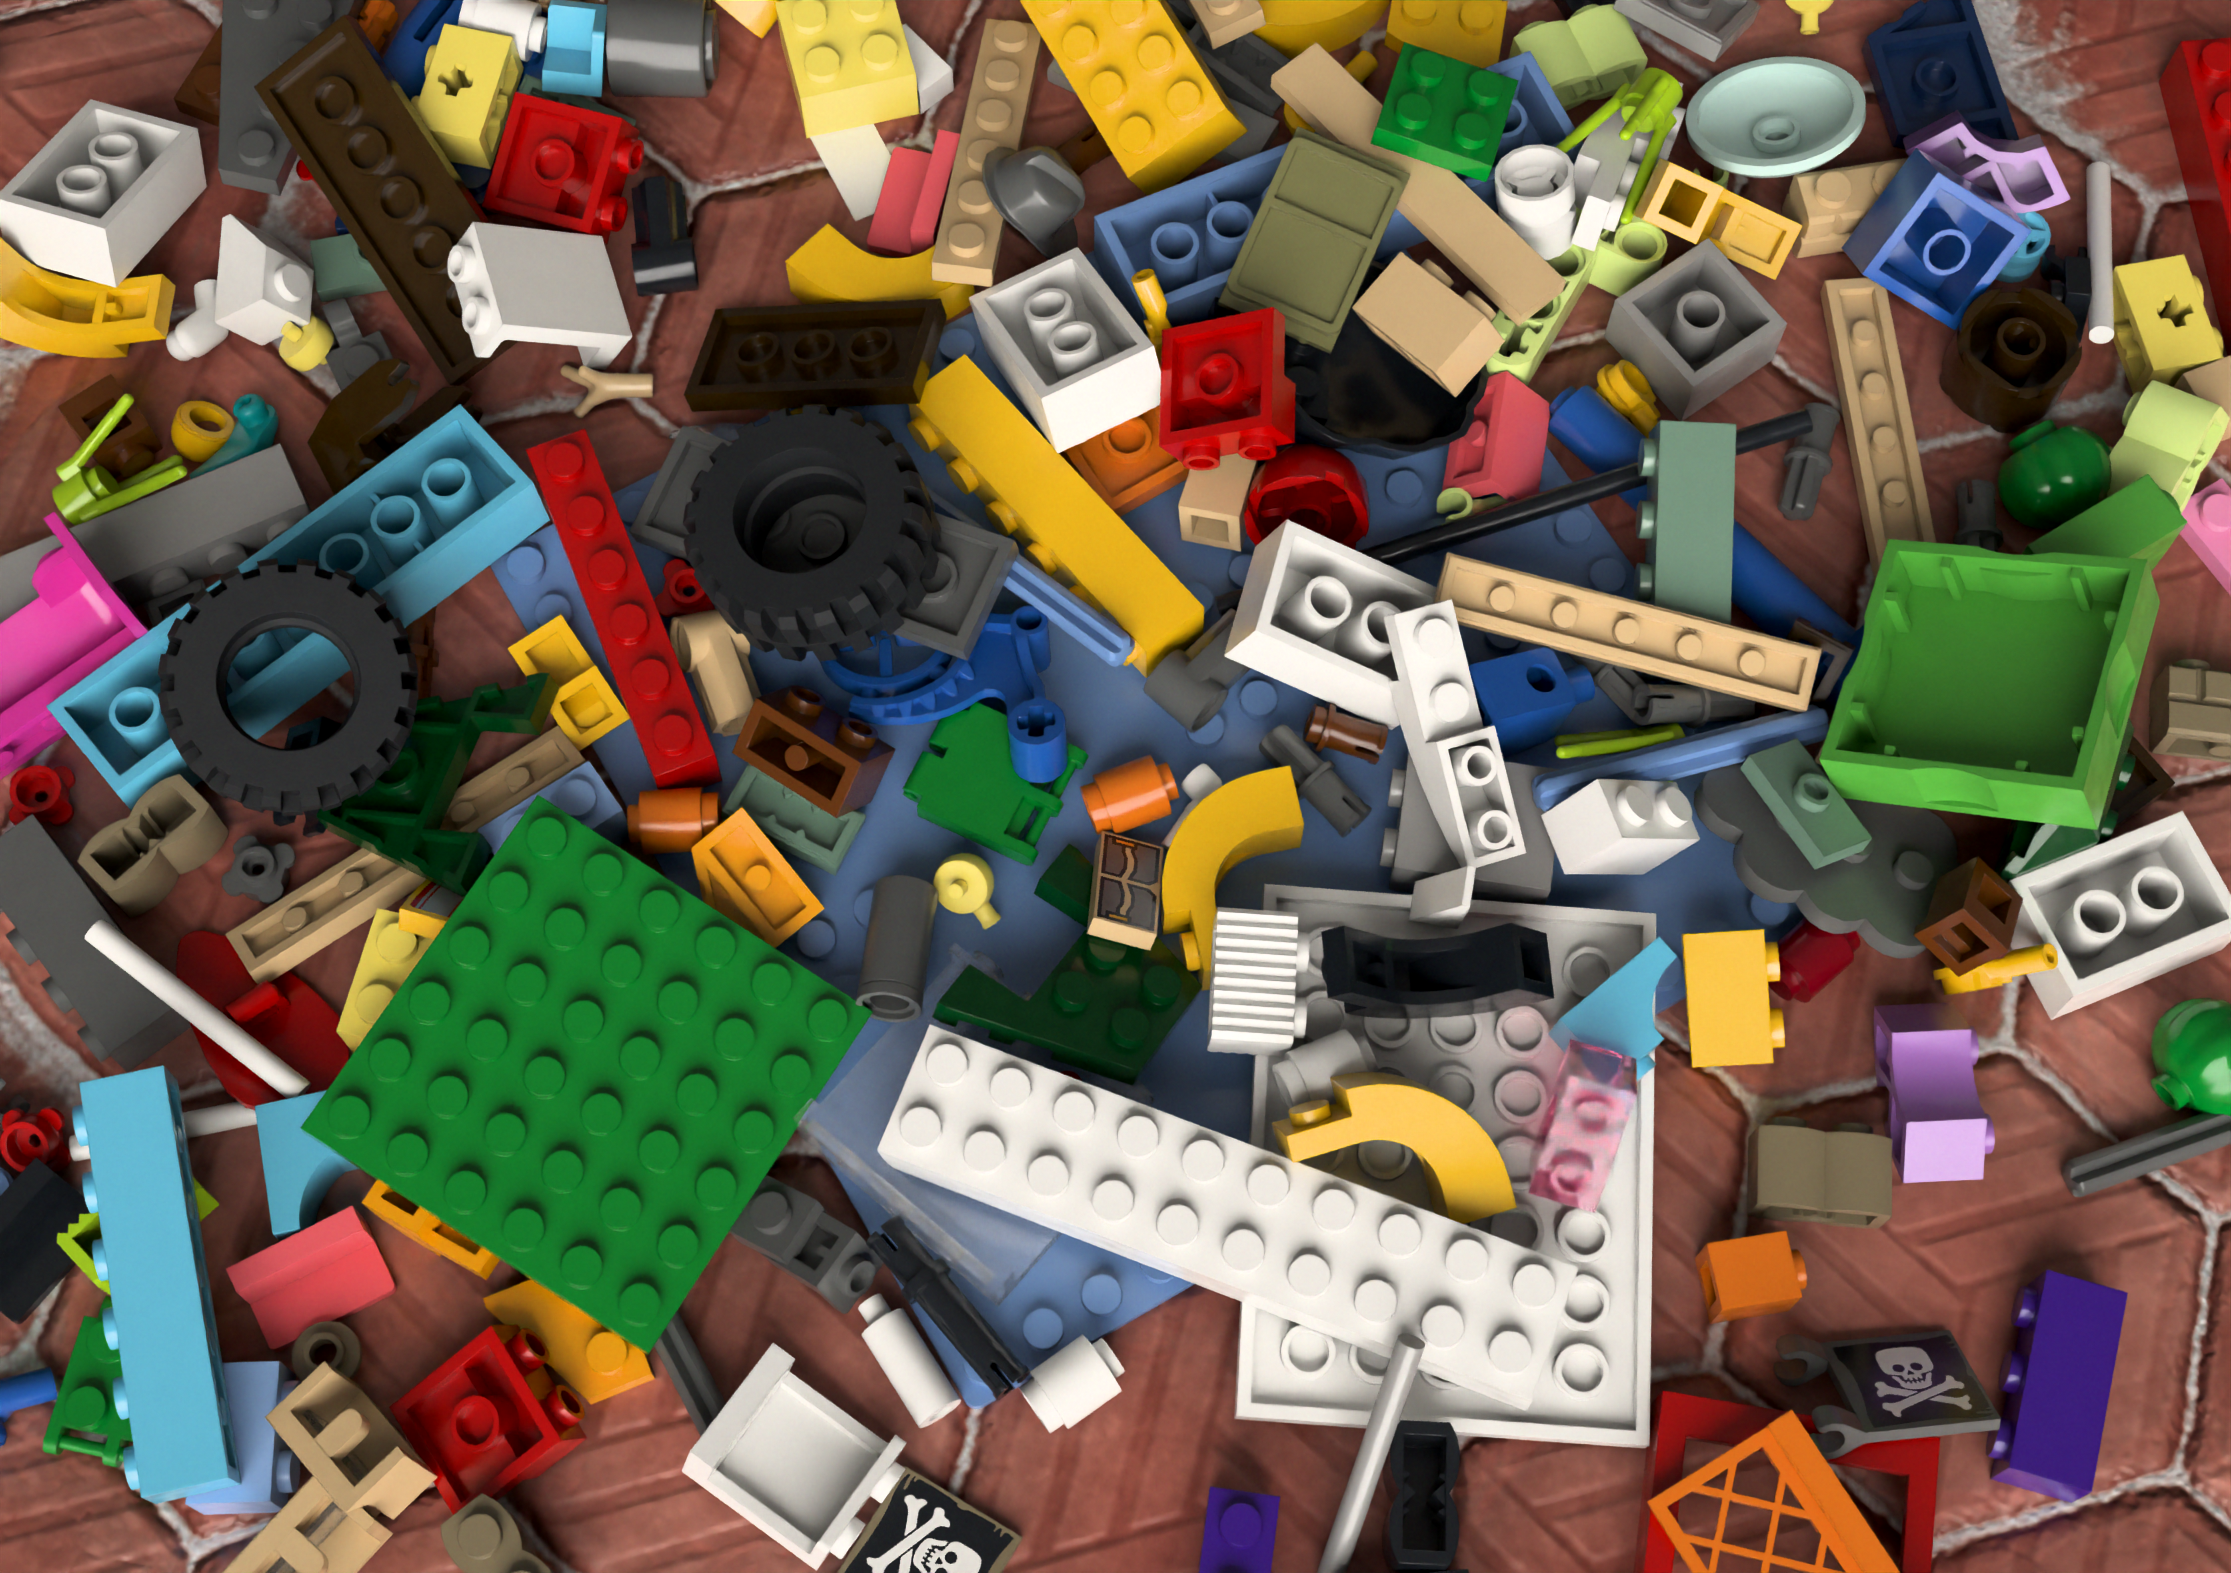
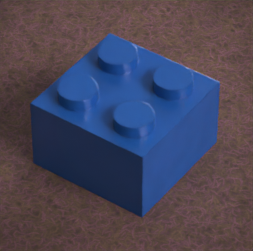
[1842,148,2032,330]

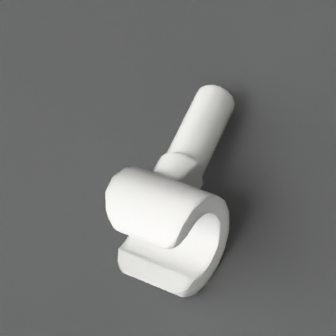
[1161,763,1223,850]

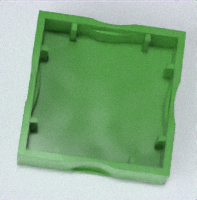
[1819,539,2160,830]

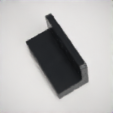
[0,1158,90,1324]

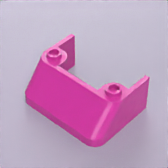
[0,511,149,780]

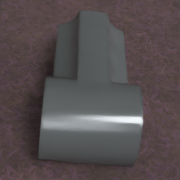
[1143,608,1251,733]

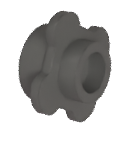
[221,836,296,904]

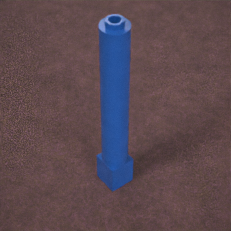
[1548,385,1864,711]

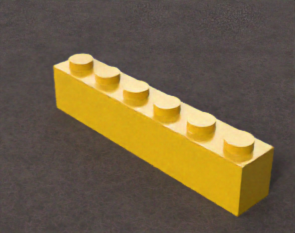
[907,354,1204,678]

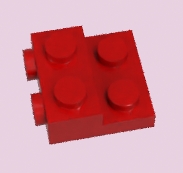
[482,92,644,245]
[1159,307,1296,471]
[389,1324,587,1515]

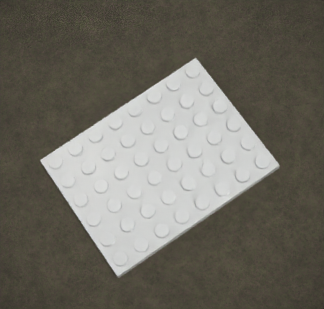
[1234,884,1656,1448]

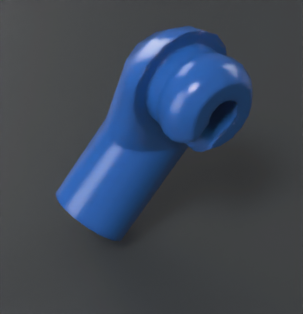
[0,1366,57,1447]

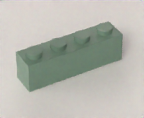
[1634,420,1736,682]

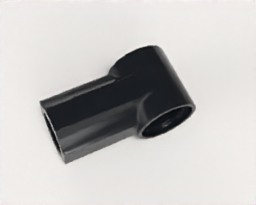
[631,176,699,297]

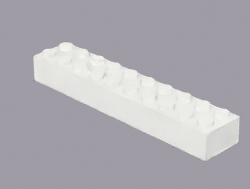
[877,1025,1579,1411]

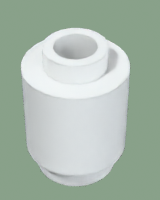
[458,0,548,62]
[1272,1028,1378,1110]
[1019,1334,1125,1433]

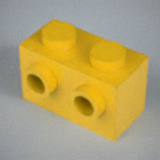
[1681,929,1785,1068]

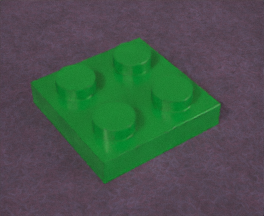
[1370,42,1518,182]

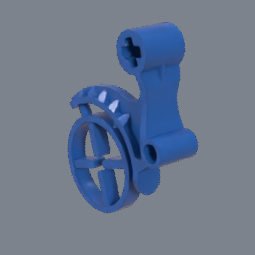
[820,606,1069,783]

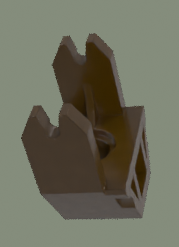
[307,358,483,495]

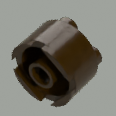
[1939,287,2082,434]

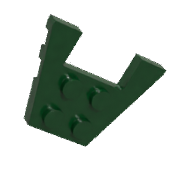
[316,673,559,897]
[932,844,1203,1086]

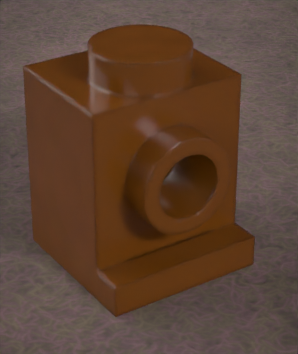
[58,374,163,479]
[1913,856,2023,977]

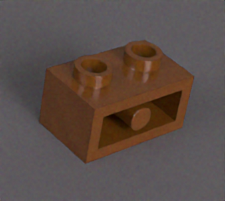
[732,685,895,818]

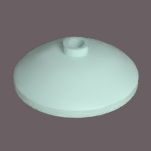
[1685,56,1866,178]

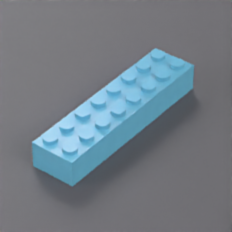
[46,404,550,811]

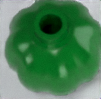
[1997,419,2112,529]
[2151,998,2231,1116]

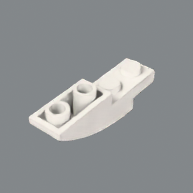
[1571,82,1686,251]
[1383,599,1526,868]

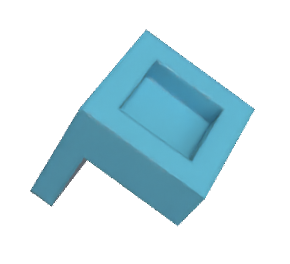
[542,0,607,97]

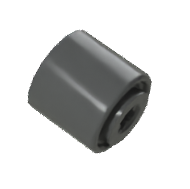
[606,0,720,98]

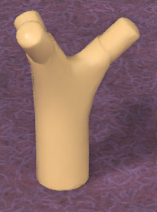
[561,365,653,419]

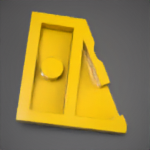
[1384,0,1508,68]

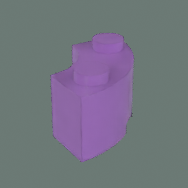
[1903,110,2071,213]
[1874,1002,1995,1183]

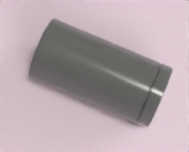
[856,875,939,1023]

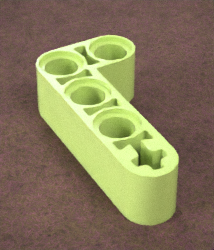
[1486,208,1668,386]

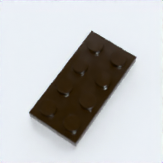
[684,298,947,412]

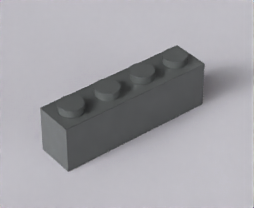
[0,814,191,1073]

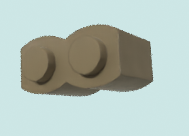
[77,774,229,918]
[1747,1116,1892,1228]
[440,1494,555,1573]

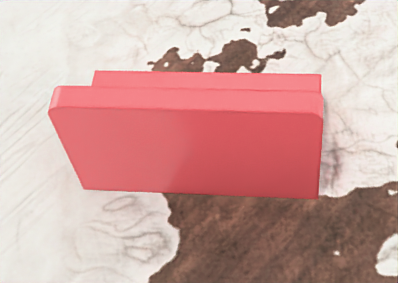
[867,129,960,258]
[1442,371,1551,502]
[226,1205,397,1352]

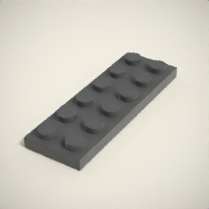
[629,425,1019,661]

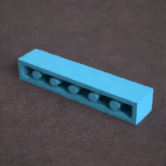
[72,1065,241,1504]

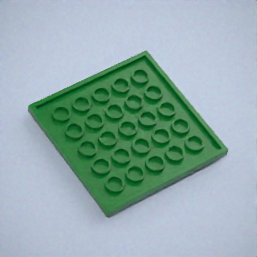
[300,795,873,1355]

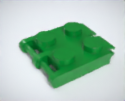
[902,702,1089,866]
[43,1296,222,1468]

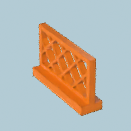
[1647,1410,1900,1573]

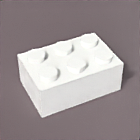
[0,99,207,288]
[969,247,1161,454]
[1224,519,1437,730]
[2007,811,2231,1020]

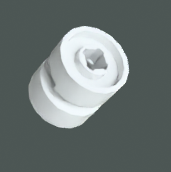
[1495,144,1577,261]

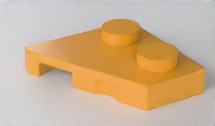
[691,807,824,948]
[483,1279,655,1405]

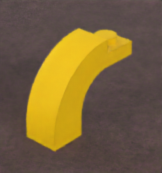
[1251,0,1390,59]
[1633,158,1803,280]
[785,223,975,320]
[0,237,176,358]
[1160,765,1304,991]
[1272,1072,1517,1224]

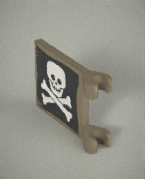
[837,1466,1023,1573]

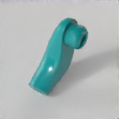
[189,394,279,479]

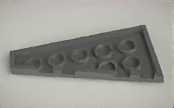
[218,0,365,196]

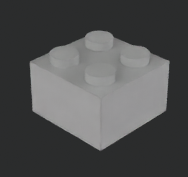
[1604,238,1787,421]

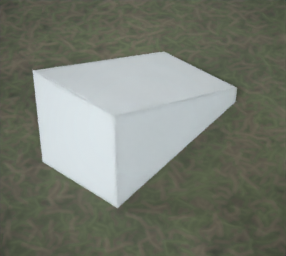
[902,23,954,114]
[1409,866,1476,929]

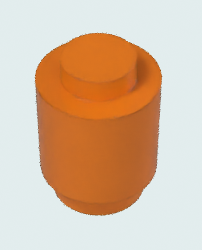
[1080,754,1179,835]
[627,786,723,855]

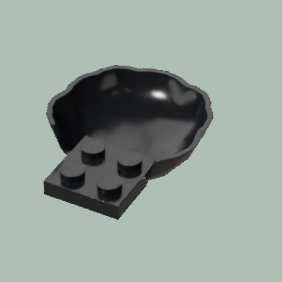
[1208,260,1489,460]

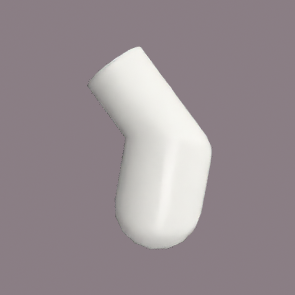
[166,279,229,361]

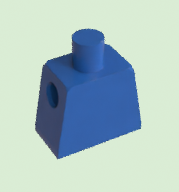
[1468,647,1595,759]

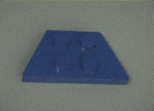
[1861,0,2019,150]

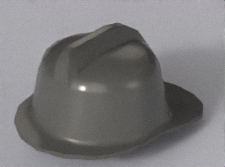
[982,145,1086,260]

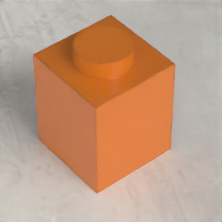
[1695,1231,1807,1324]

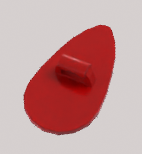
[176,930,350,1110]

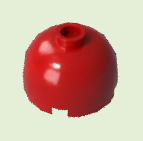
[1244,443,1370,550]

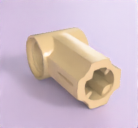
[669,609,761,737]

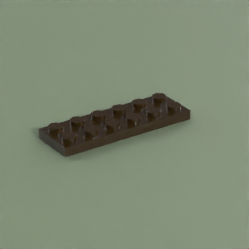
[254,14,518,386]

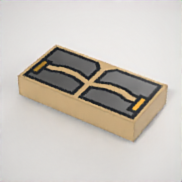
[1087,831,1164,950]

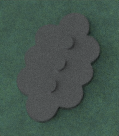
[1694,756,1962,959]

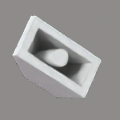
[214,214,314,346]

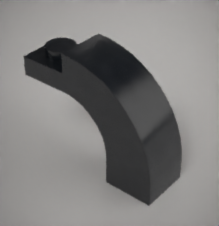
[1321,923,1554,1019]

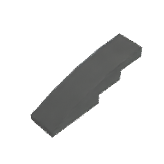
[1167,0,1291,117]

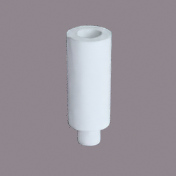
[858,1293,961,1428]

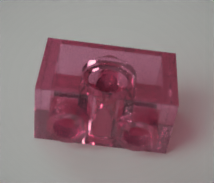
[1528,1039,1637,1213]

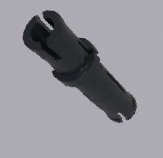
[866,1215,1031,1400]

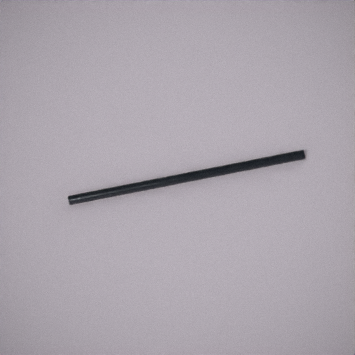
[1215,408,1813,617]

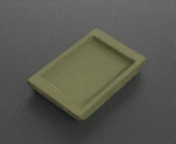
[1218,126,1410,354]

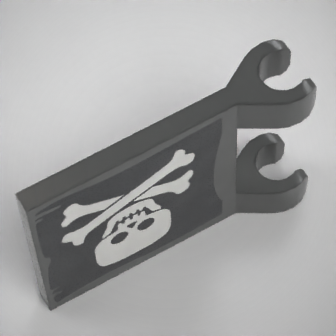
[1773,1330,2001,1459]

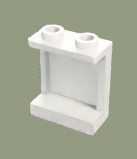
[447,222,632,370]
[682,1343,907,1571]

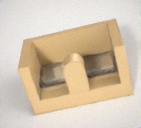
[265,1361,437,1520]
[222,1476,393,1573]

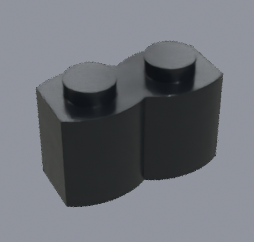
[1382,1420,1460,1573]

